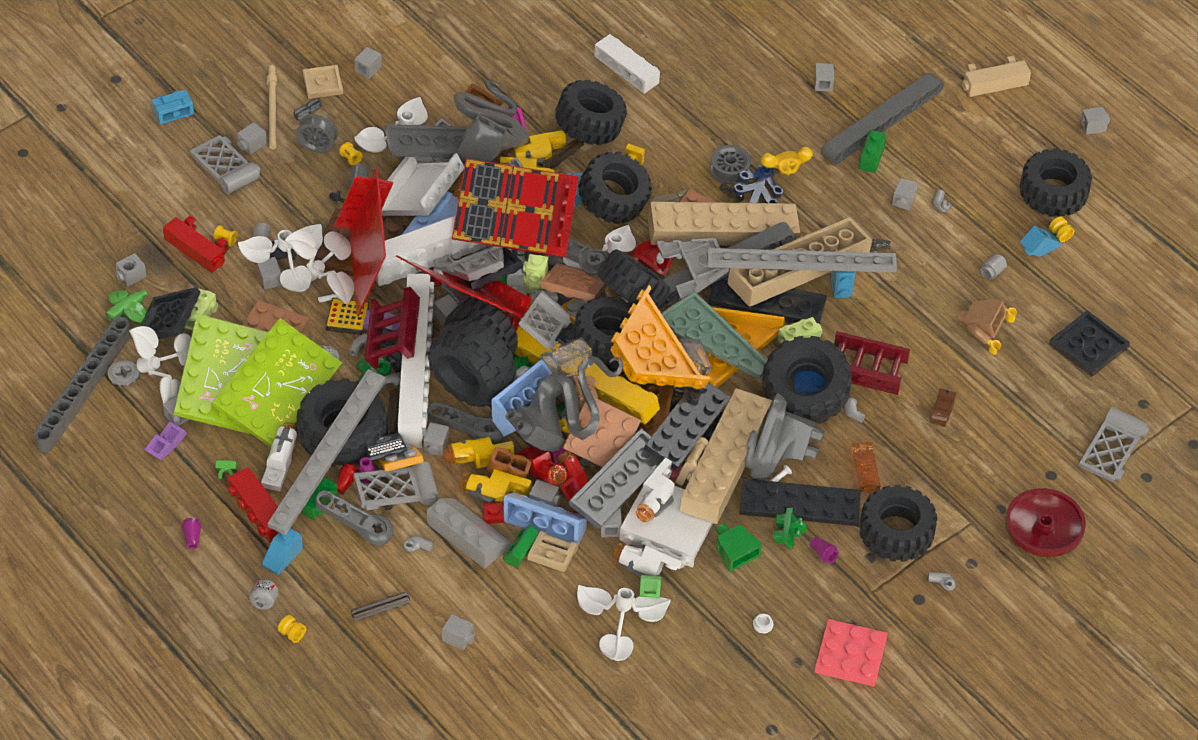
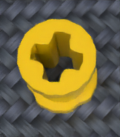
[339,142,363,166]
[213,225,238,247]

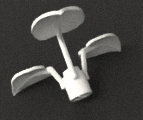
[355,97,433,163]
[238,224,323,292]
[563,225,636,269]
[284,231,354,304]
[129,326,191,403]
[577,585,671,661]

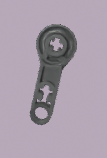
[566,238,609,276]
[427,402,504,444]
[315,491,393,545]

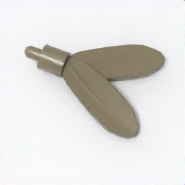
[650,189,688,202]

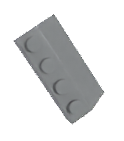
[427,498,512,569]

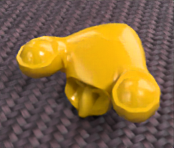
[760,147,813,175]

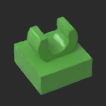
[216,460,238,480]
[639,575,661,598]

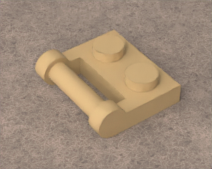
[675,437,709,486]
[528,530,579,572]

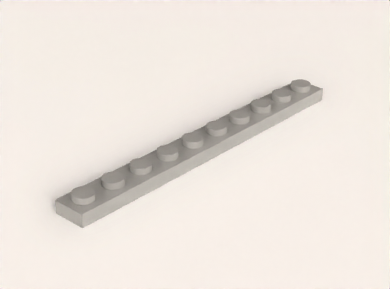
[707,248,897,272]
[268,369,385,535]

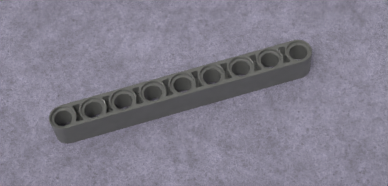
[821,73,944,164]
[659,222,796,309]
[34,317,131,452]

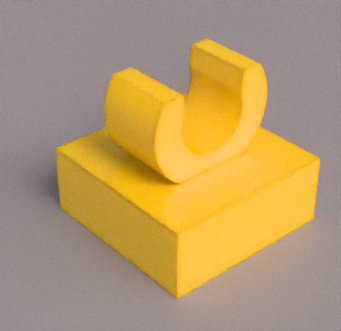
[625,144,645,166]

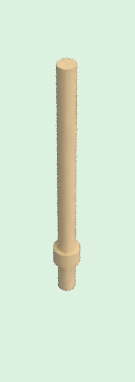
[267,65,277,150]

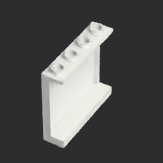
[382,153,464,216]
[619,486,713,568]

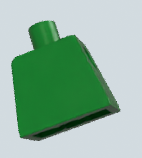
[716,523,762,572]

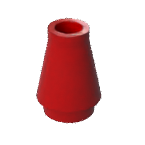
[336,464,358,494]

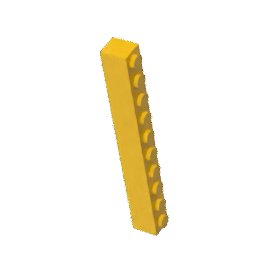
[514,326,660,425]

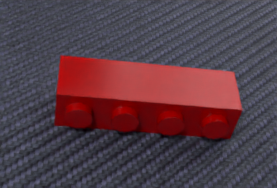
[227,467,279,543]

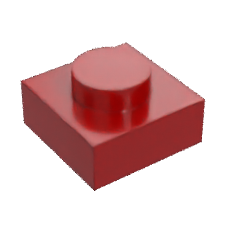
[483,502,504,524]

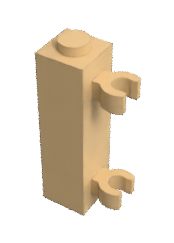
[962,56,1031,97]

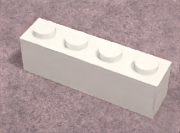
[594,34,660,94]

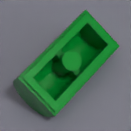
[503,525,538,567]

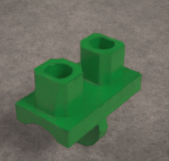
[773,508,807,549]

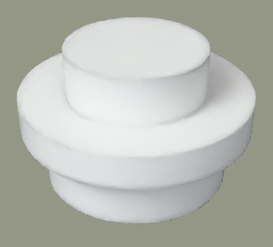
[753,614,773,633]

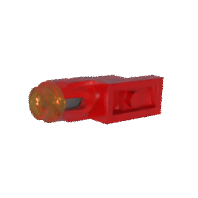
[514,446,567,485]
[556,451,589,514]

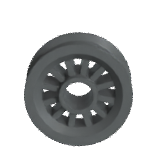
[295,114,338,153]
[710,145,751,184]

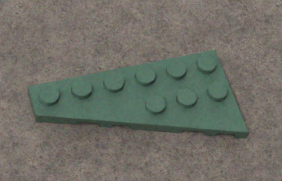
[661,292,767,379]

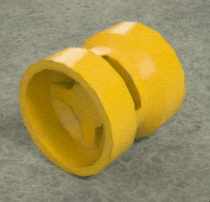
[1049,216,1075,242]
[278,615,306,643]

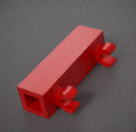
[163,215,229,273]

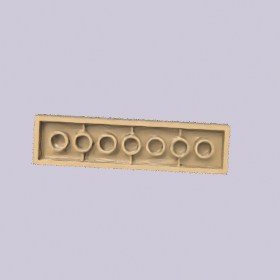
[647,202,800,246]
[728,217,872,307]
[680,388,772,524]

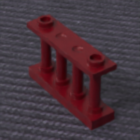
[364,287,420,369]
[834,331,910,395]

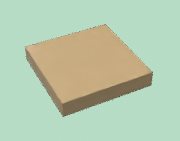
[302,65,343,99]

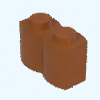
[486,448,532,478]

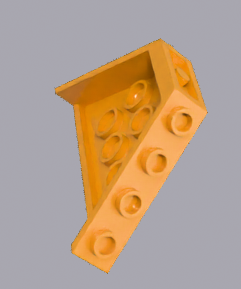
[610,285,711,389]
[683,307,784,388]

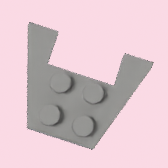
[657,238,729,300]
[433,245,504,281]

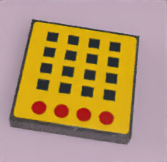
[326,298,370,335]

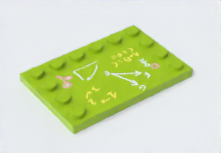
[173,314,268,434]
[211,318,342,448]

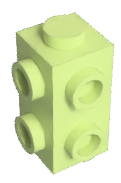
[523,254,548,293]
[185,288,218,330]
[778,317,822,344]

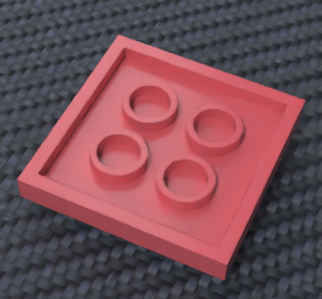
[814,619,888,687]

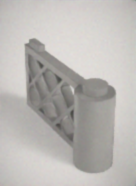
[190,135,261,194]
[518,290,572,349]
[1079,407,1150,483]
[353,462,439,510]

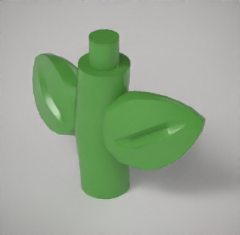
[105,289,148,323]

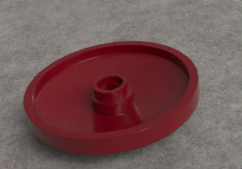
[1005,488,1086,557]

